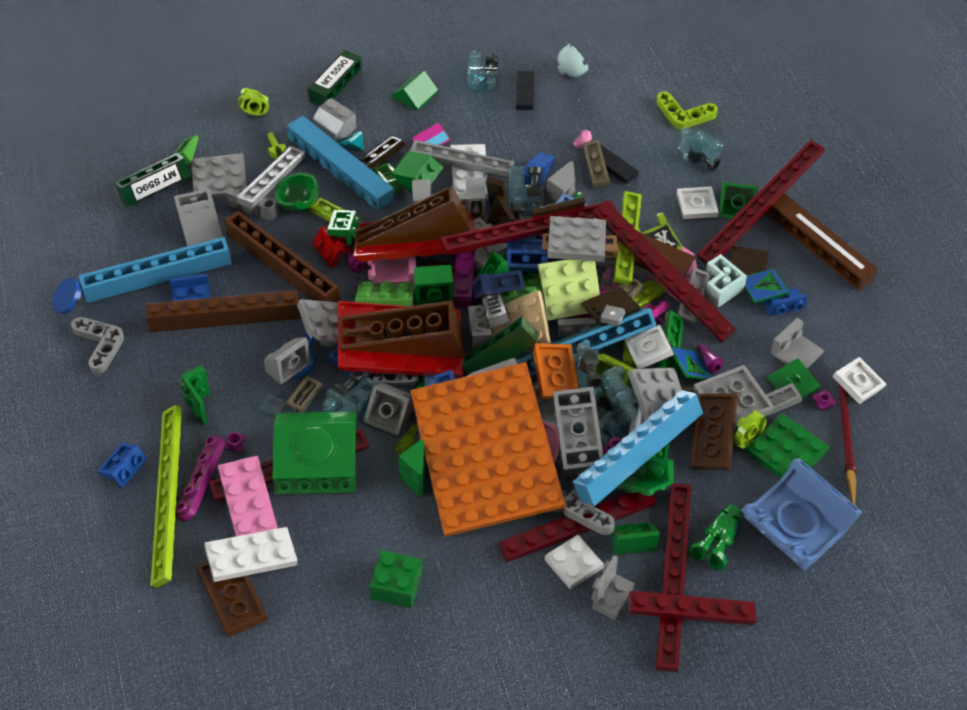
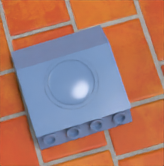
[741,458,862,571]

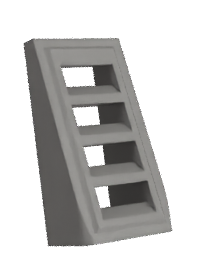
[482,293,509,328]

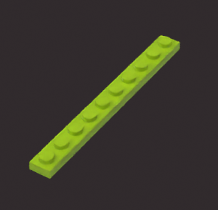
[150,404,182,588]

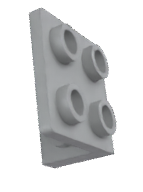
[770,318,824,368]
[591,556,635,620]

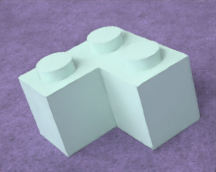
[705,254,747,308]

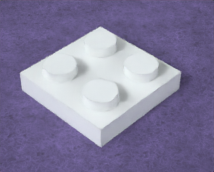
[676,186,719,219]
[625,325,674,369]
[832,357,886,404]
[545,535,604,590]

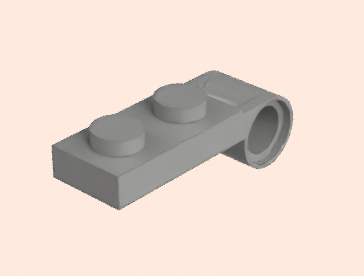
[225,188,277,221]
[557,318,599,337]

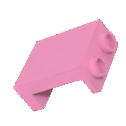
[368,256,416,284]

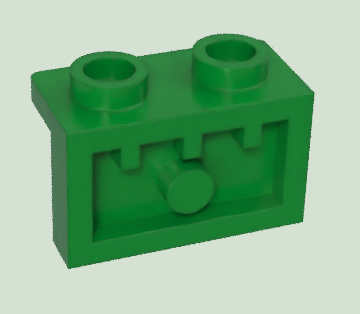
[328,210,359,245]

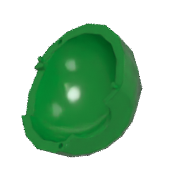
[274,173,318,212]

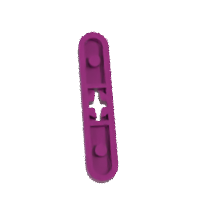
[176,435,225,522]

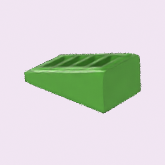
[173,135,199,165]
[373,163,404,193]

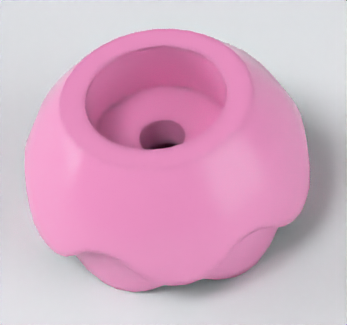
[573,129,592,149]

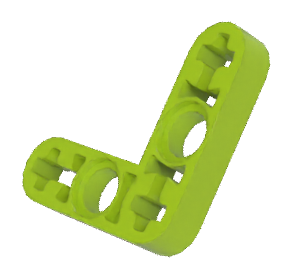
[656,92,718,129]

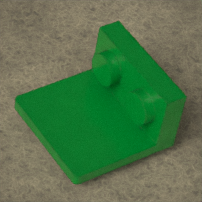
[180,365,210,424]
[617,457,674,495]

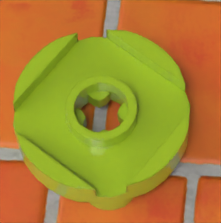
[733,410,767,449]

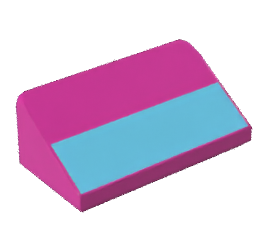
[412,123,450,146]

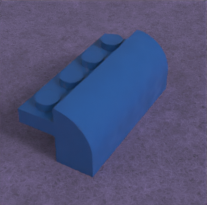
[506,238,564,273]

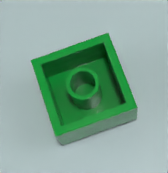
[413,265,453,306]
[369,550,423,608]

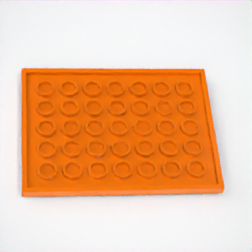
[410,362,566,537]

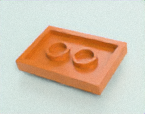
[532,343,579,400]

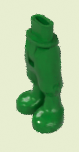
[689,504,743,570]

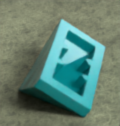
[337,130,364,151]

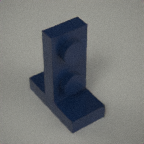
[473,270,525,299]

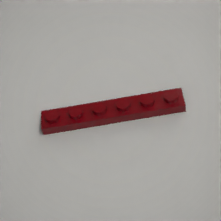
[628,591,757,625]

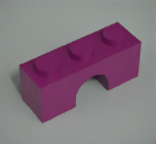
[453,251,476,308]

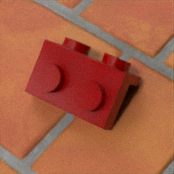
[312,227,352,267]

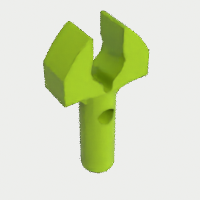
[267,132,286,159]

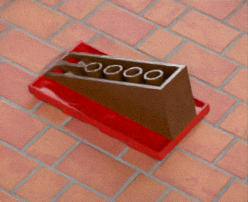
[354,186,477,262]
[338,301,465,378]

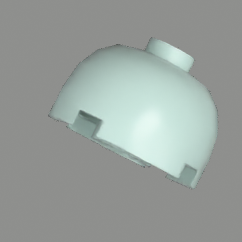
[557,44,589,78]

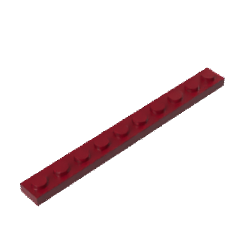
[697,139,825,264]
[592,200,736,343]
[440,201,617,255]
[656,483,692,673]

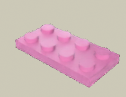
[218,456,278,536]

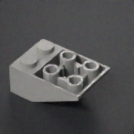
[174,188,223,247]

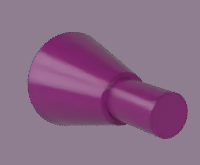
[345,250,367,273]
[697,344,724,373]

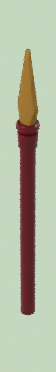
[838,383,856,505]

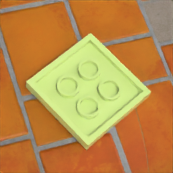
[538,259,600,320]

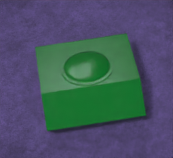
[272,411,357,494]

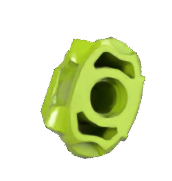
[237,87,269,116]

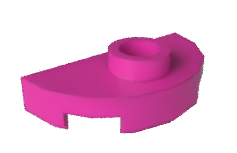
[643,301,670,318]

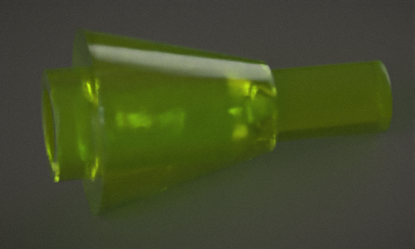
[395,425,418,455]

